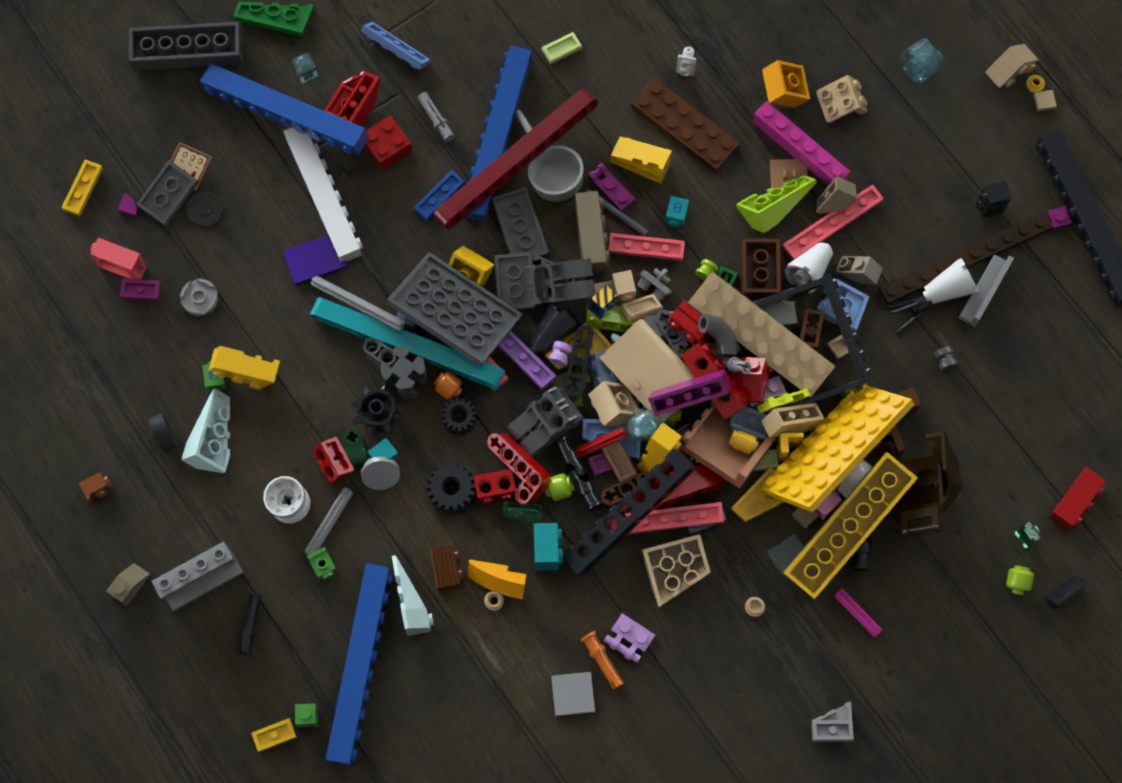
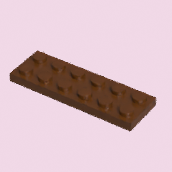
[631,78,740,172]

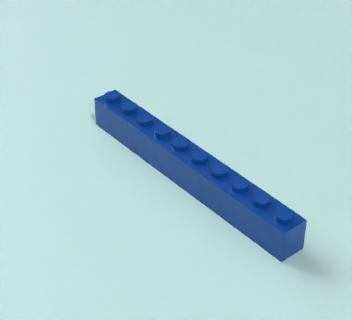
[465,45,532,222]
[200,64,369,155]
[326,563,393,766]

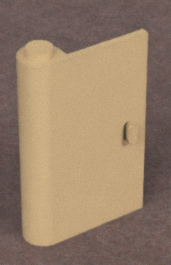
[600,319,696,424]

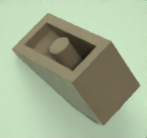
[816,176,857,214]
[106,563,150,606]

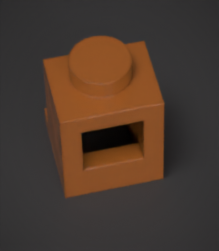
[79,472,112,504]

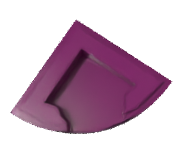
[118,193,138,217]

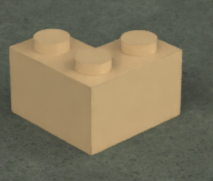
[985,44,1039,88]
[594,270,636,306]

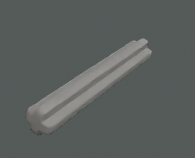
[305,487,353,555]

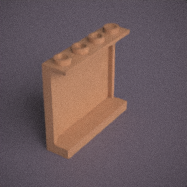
[681,402,778,489]

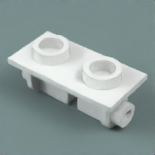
[676,47,697,76]

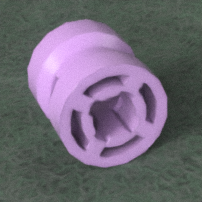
[548,341,572,367]

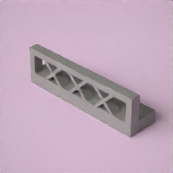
[959,254,1014,327]

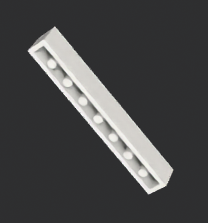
[283,127,363,262]

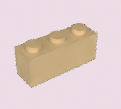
[761,403,824,438]

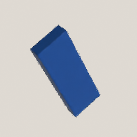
[413,170,466,222]

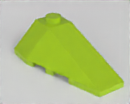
[736,175,817,233]

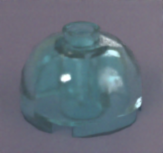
[627,408,665,444]

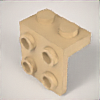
[817,75,868,123]

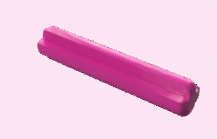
[835,589,882,637]

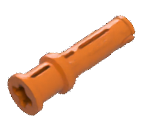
[580,631,624,690]

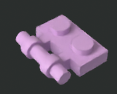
[604,613,655,663]

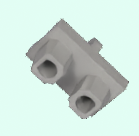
[638,268,673,302]

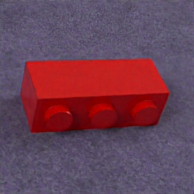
[1049,467,1105,530]

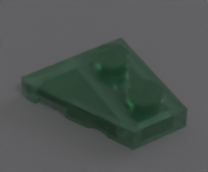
[502,502,543,524]

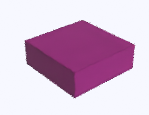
[588,452,613,477]

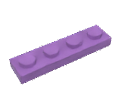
[498,331,556,391]

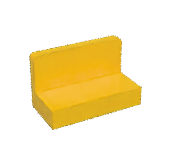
[776,433,804,462]

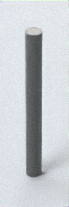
[586,189,649,237]

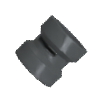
[934,346,959,371]

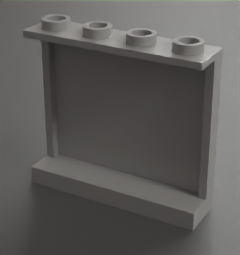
[152,541,244,612]

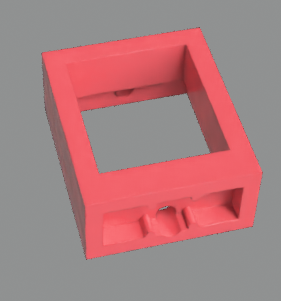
[90,238,147,280]

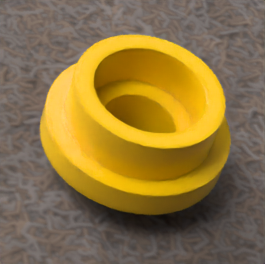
[1026,75,1045,93]

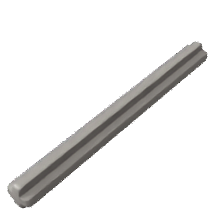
[311,276,405,331]

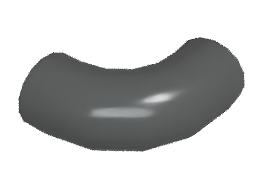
[698,314,737,356]

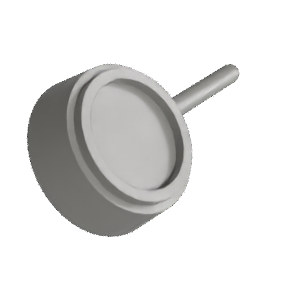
[515,110,584,202]

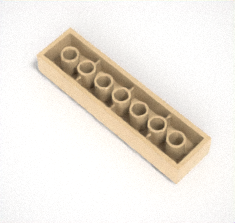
[688,272,835,397]

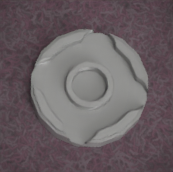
[180,279,219,316]
[361,456,400,490]

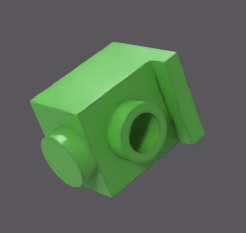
[307,547,337,580]

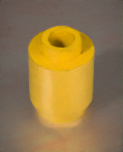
[728,430,759,455]

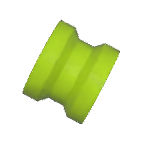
[695,259,719,281]

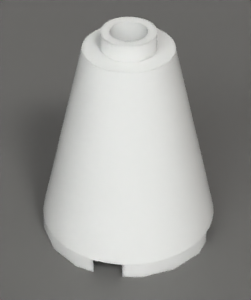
[784,242,833,293]
[923,258,979,304]

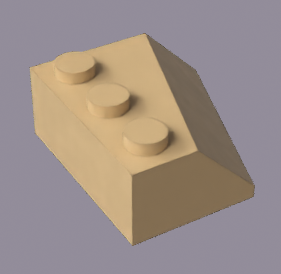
[642,534,711,607]

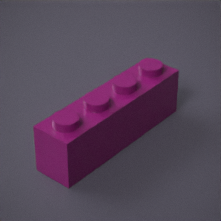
[648,369,731,416]

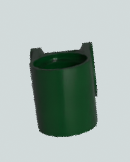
[344,429,367,467]

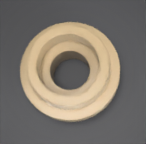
[484,591,504,611]

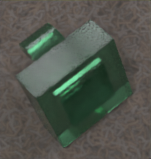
[1014,522,1042,549]

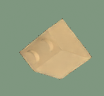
[588,381,643,427]

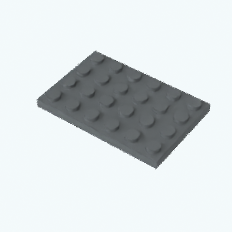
[386,252,522,367]

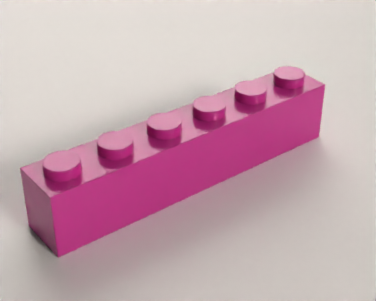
[753,101,850,186]

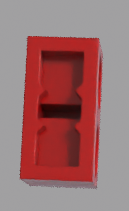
[312,437,355,485]
[474,469,516,504]

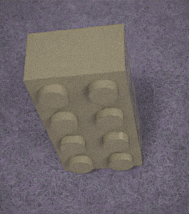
[575,191,610,277]

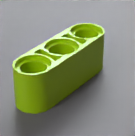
[586,305,640,332]

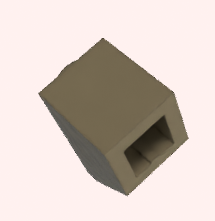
[835,256,883,285]

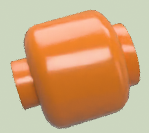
[433,371,463,400]

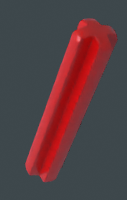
[576,427,627,458]

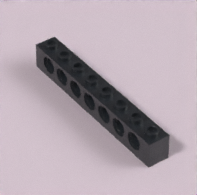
[563,449,697,576]

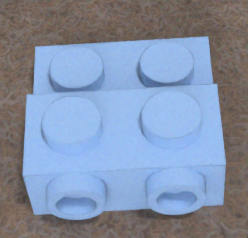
[818,280,869,331]

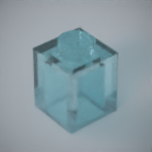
[291,52,318,83]

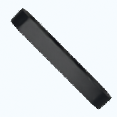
[564,325,594,398]

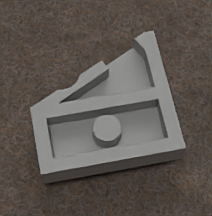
[811,702,854,742]

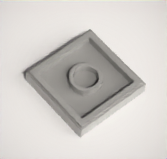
[551,672,595,717]

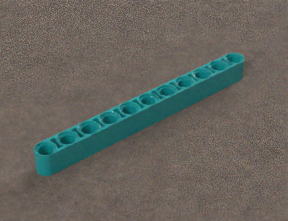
[310,297,505,389]

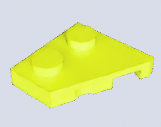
[757,388,810,414]

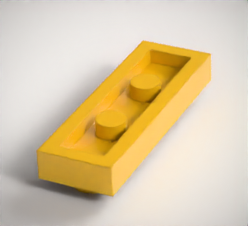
[61,159,103,216]

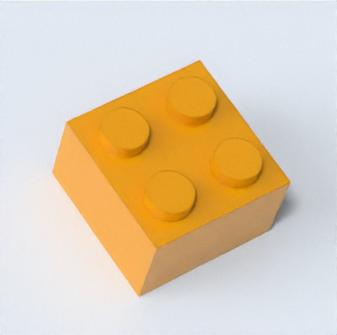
[762,60,810,108]

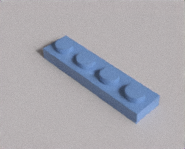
[361,22,431,70]

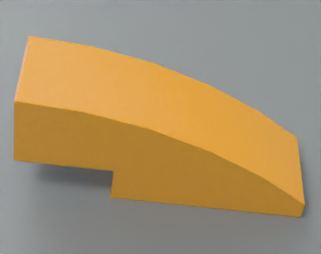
[468,560,527,599]

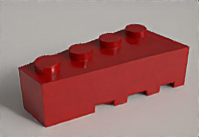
[642,464,728,510]

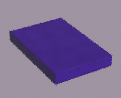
[283,235,349,286]

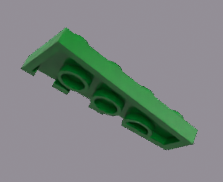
[233,2,314,37]

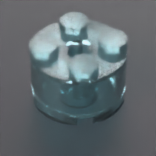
[899,38,943,83]

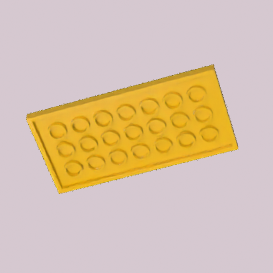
[759,385,915,513]

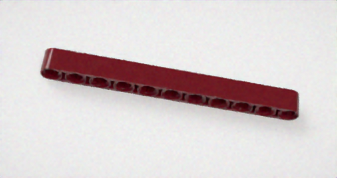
[433,89,598,230]

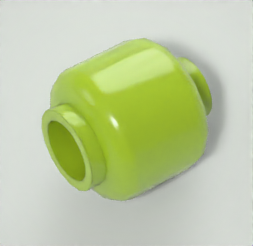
[545,473,574,501]
[1006,565,1034,595]

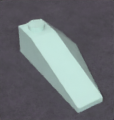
[181,389,230,473]
[392,555,434,636]

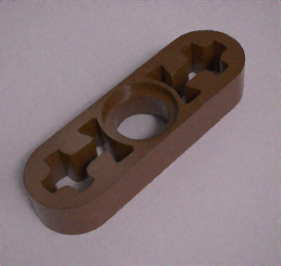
[601,472,650,507]

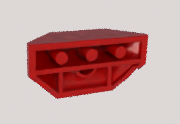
[324,71,380,126]

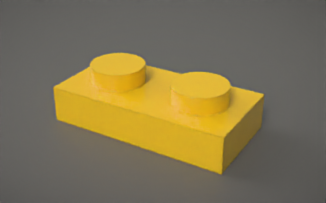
[252,718,297,752]

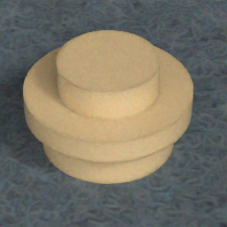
[745,597,765,617]

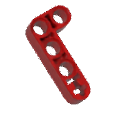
[487,433,551,504]

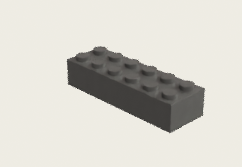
[129,22,243,71]

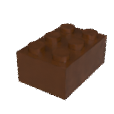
[740,238,781,300]

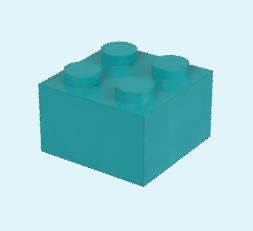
[534,523,563,571]

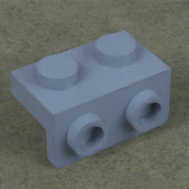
[587,351,623,388]
[729,406,767,441]

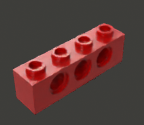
[681,341,748,420]

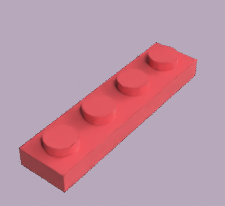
[608,233,685,261]

